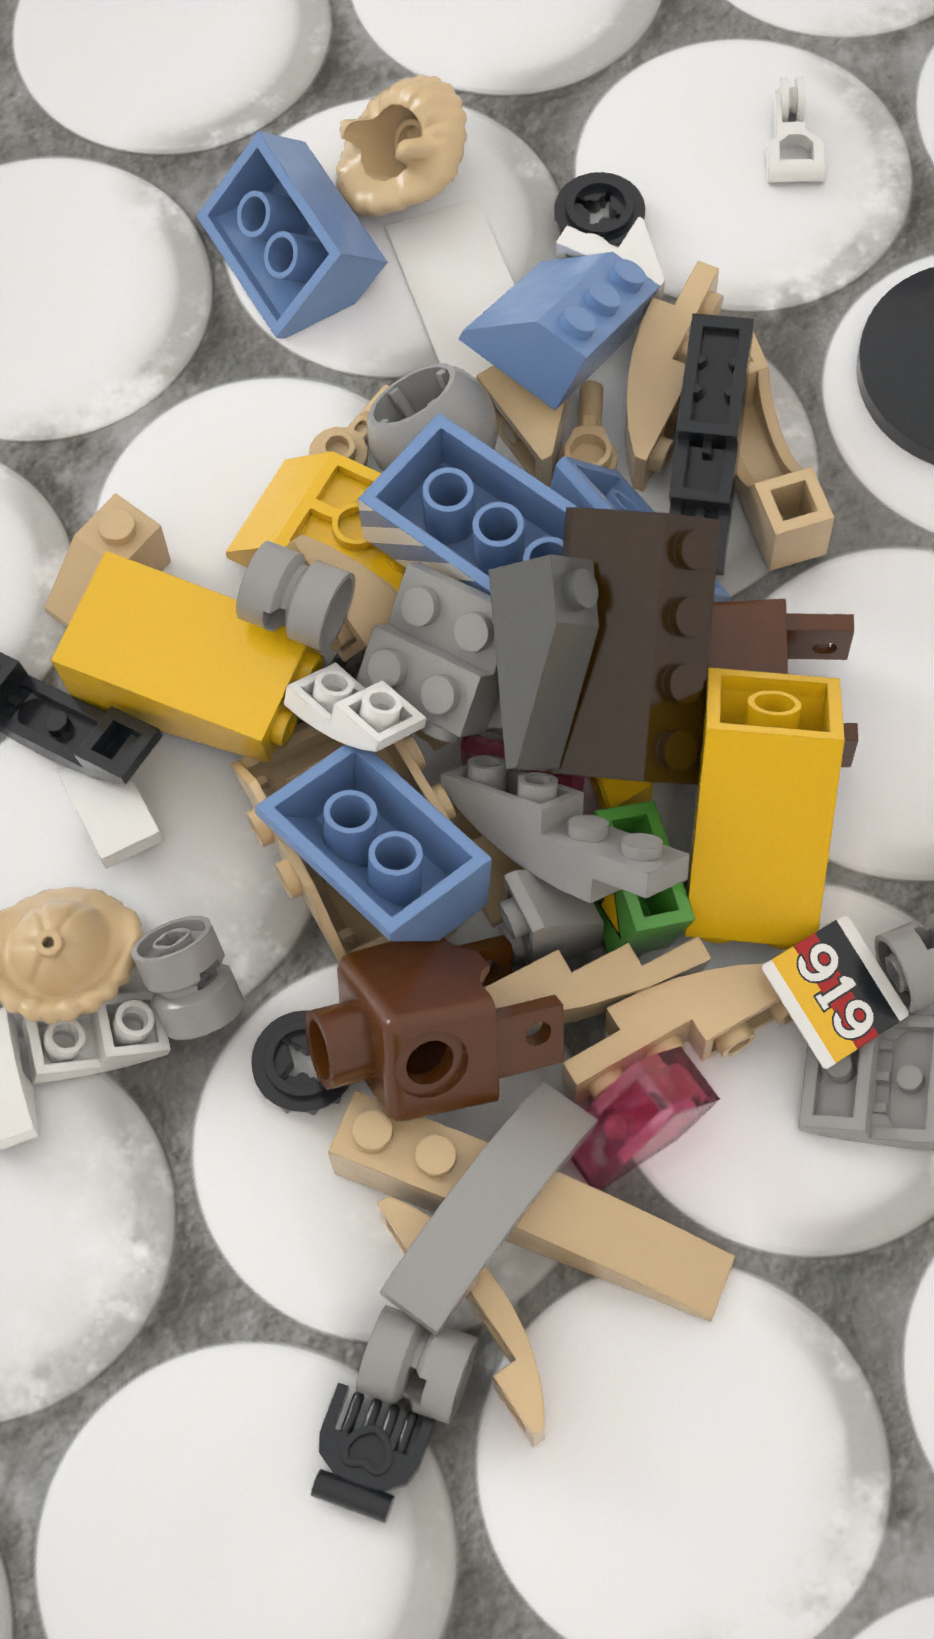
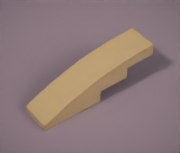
[484,936,712,1030]

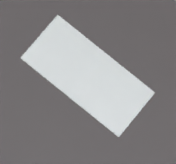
[384,197,514,378]

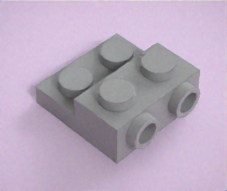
[356,563,499,742]

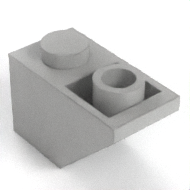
[498,870,604,965]

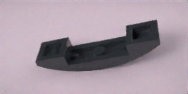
[0,652,163,785]

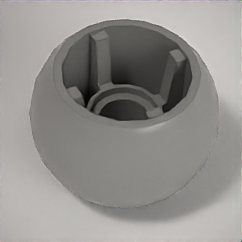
[367,363,498,471]

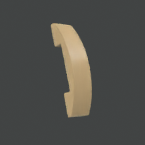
[377,1196,545,1447]

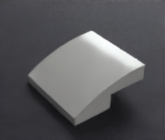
[798,1014,934,1151]

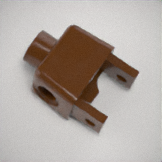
[705,599,858,767]
[306,935,564,1121]

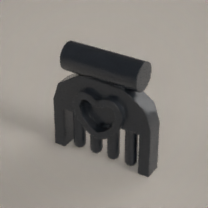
[311,1382,437,1523]

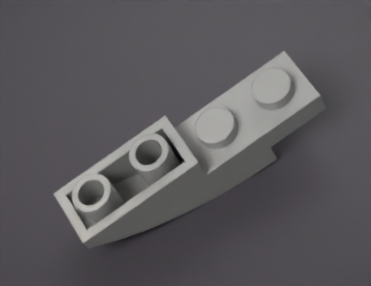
[440,755,689,903]

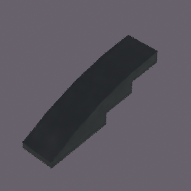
[669,313,754,576]

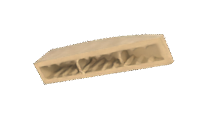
[328,1091,735,1322]

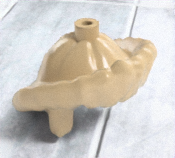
[336,74,467,217]
[0,887,144,1025]

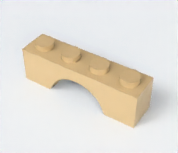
[735,332,834,571]

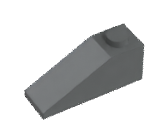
[488,554,599,771]

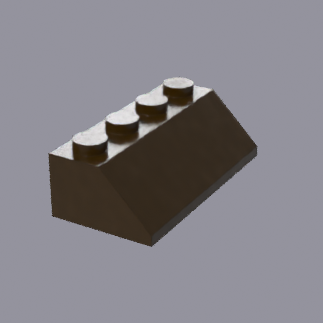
[544,507,720,785]

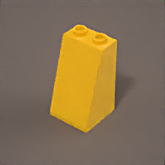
[51,551,324,763]
[685,667,845,949]

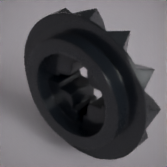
[554,172,645,246]
[251,1010,350,1115]

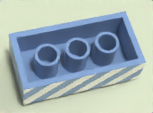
[358,413,577,595]

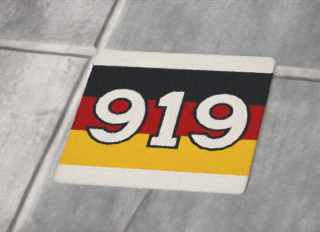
[762,915,909,1069]

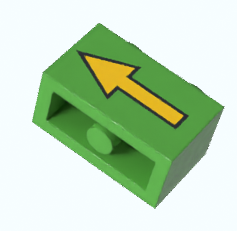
[593,800,695,954]

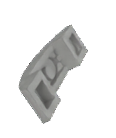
[380,1081,598,1336]

